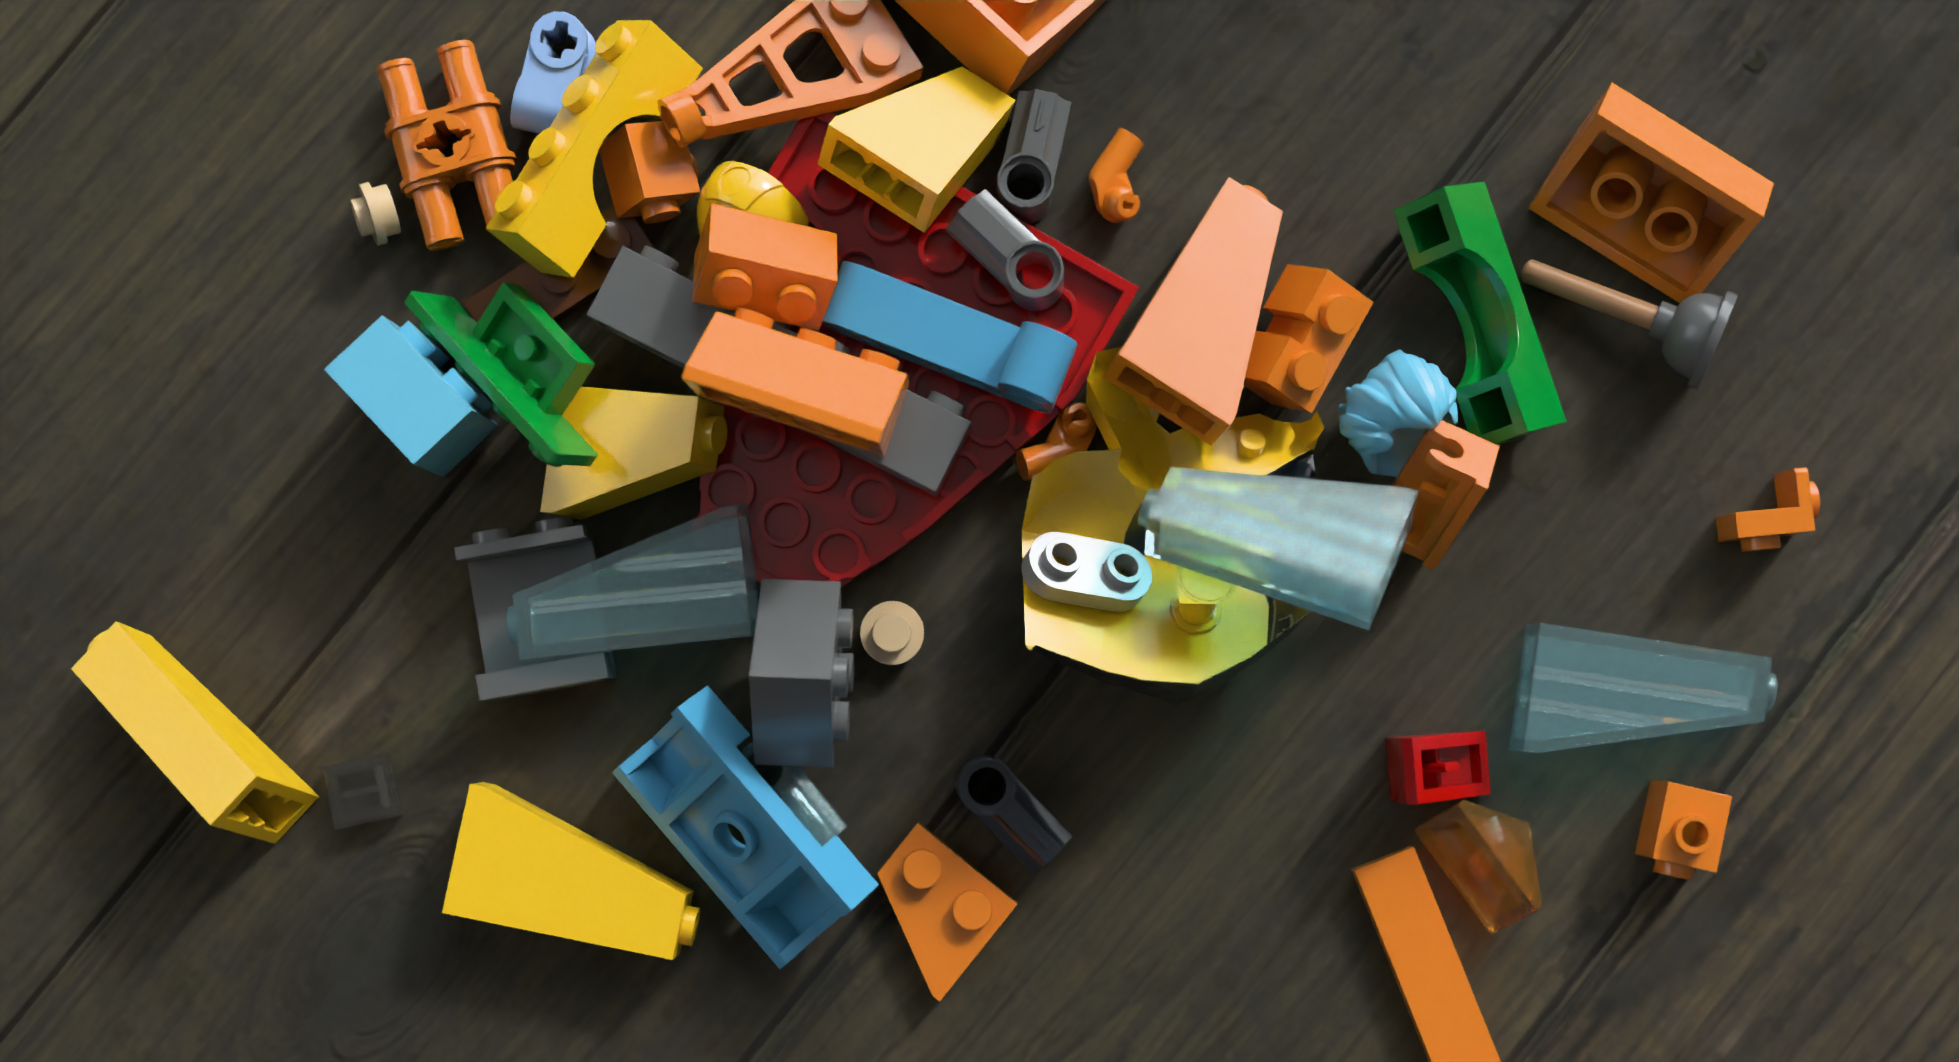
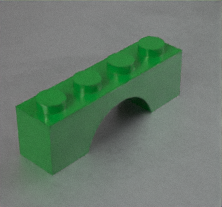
[1393,182,1567,445]

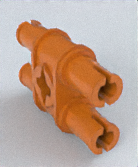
[376,40,516,251]

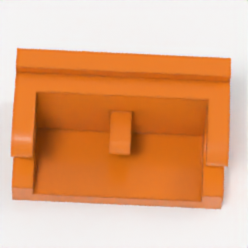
[1379,420,1500,570]

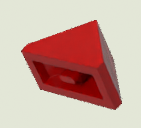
[1385,731,1491,805]

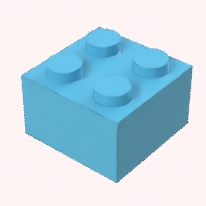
[324,315,499,477]

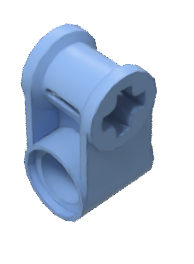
[510,11,596,134]

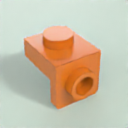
[1715,467,1820,552]

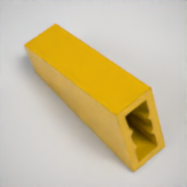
[71,621,319,844]
[442,782,700,960]

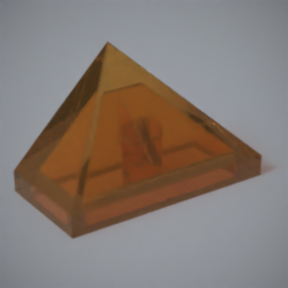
[1414,800,1542,934]

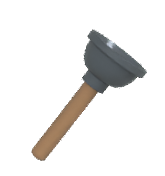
[1521,259,1738,390]

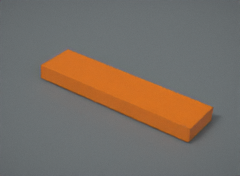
[1351,846,1501,1062]

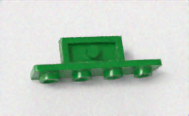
[404,282,598,467]

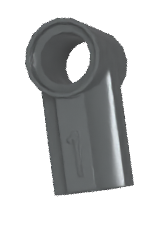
[996,89,1072,224]
[946,189,1064,311]

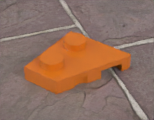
[877,822,1017,1002]

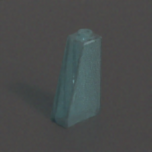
[1138,467,1418,630]
[507,502,759,659]
[1509,623,1777,753]

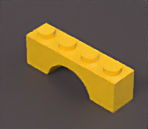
[485,20,703,278]

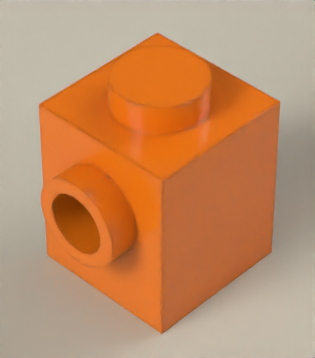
[599,121,700,224]
[1635,780,1732,881]

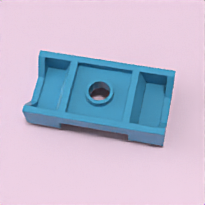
[612,685,879,969]

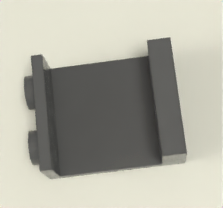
[454,516,617,701]

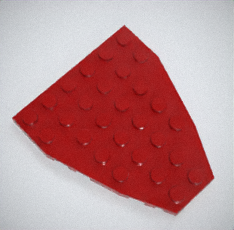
[696,112,1140,588]

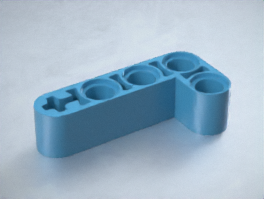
[822,261,1078,414]

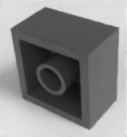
[749,579,854,767]

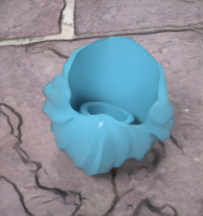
[1338,349,1458,477]

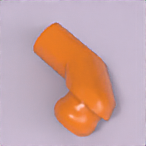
[1088,128,1144,223]
[1015,402,1096,481]

